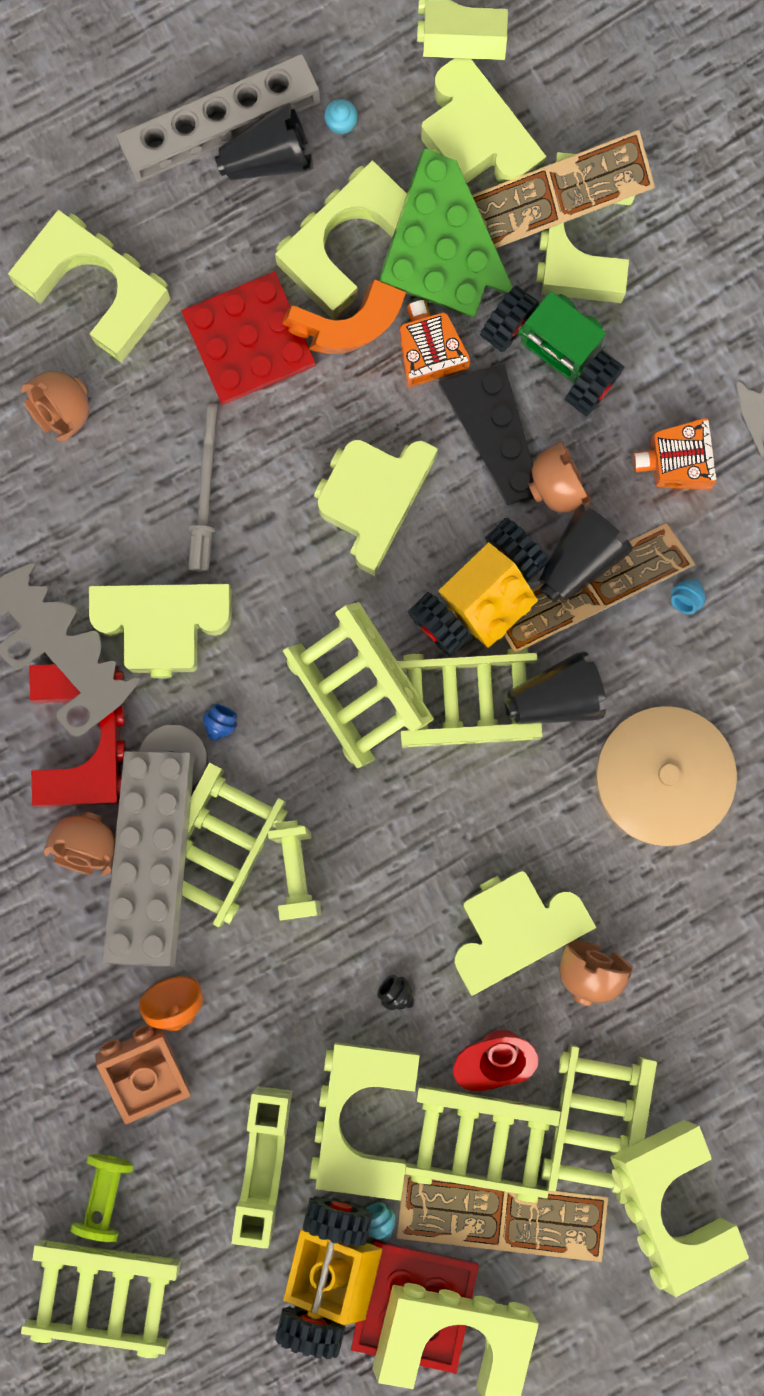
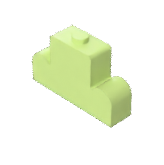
[421,58,546,184]
[89,584,232,679]
[454,871,596,996]

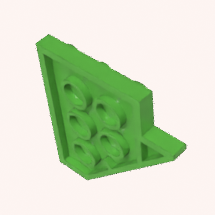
[378,148,513,318]

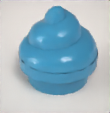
[671,579,706,614]

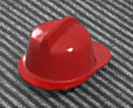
[453,1030,538,1092]

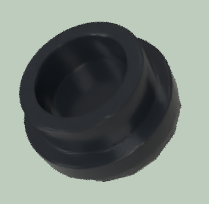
[377,975,414,1010]

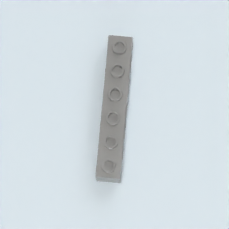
[116,54,320,184]

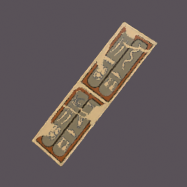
[472,130,655,248]
[504,523,696,653]
[397,1174,608,1262]

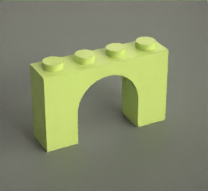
[417,0,508,60]
[536,152,635,303]
[275,160,407,320]
[8,210,171,363]
[310,1042,420,1201]
[231,1086,292,1249]
[611,1120,749,1297]
[373,1283,539,1396]

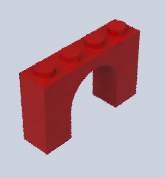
[29,663,126,807]

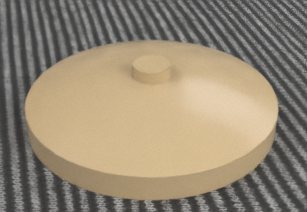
[596,706,737,846]

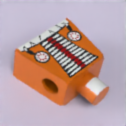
[399,300,470,388]
[633,418,716,490]

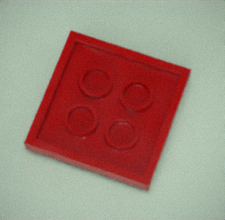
[181,271,316,406]
[351,1240,479,1374]

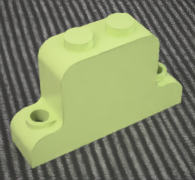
[314,440,438,576]

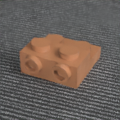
[96,1025,191,1125]

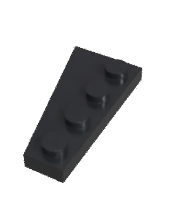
[438,364,534,505]

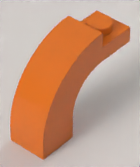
[282,279,406,354]

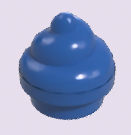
[203,704,238,741]

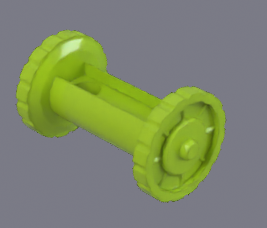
[70,1154,135,1242]

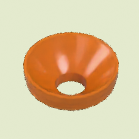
[139,976,203,1031]

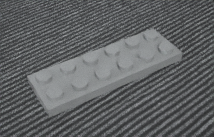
[103,751,195,967]

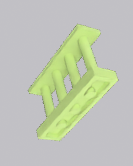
[283,602,434,769]
[397,648,542,748]
[182,763,288,928]
[268,820,322,921]
[541,1044,657,1204]
[405,1085,561,1203]
[21,1240,181,1358]

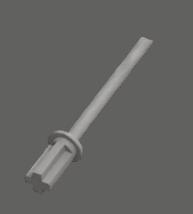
[188,403,217,573]

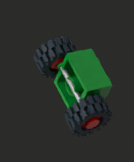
[480,285,625,417]

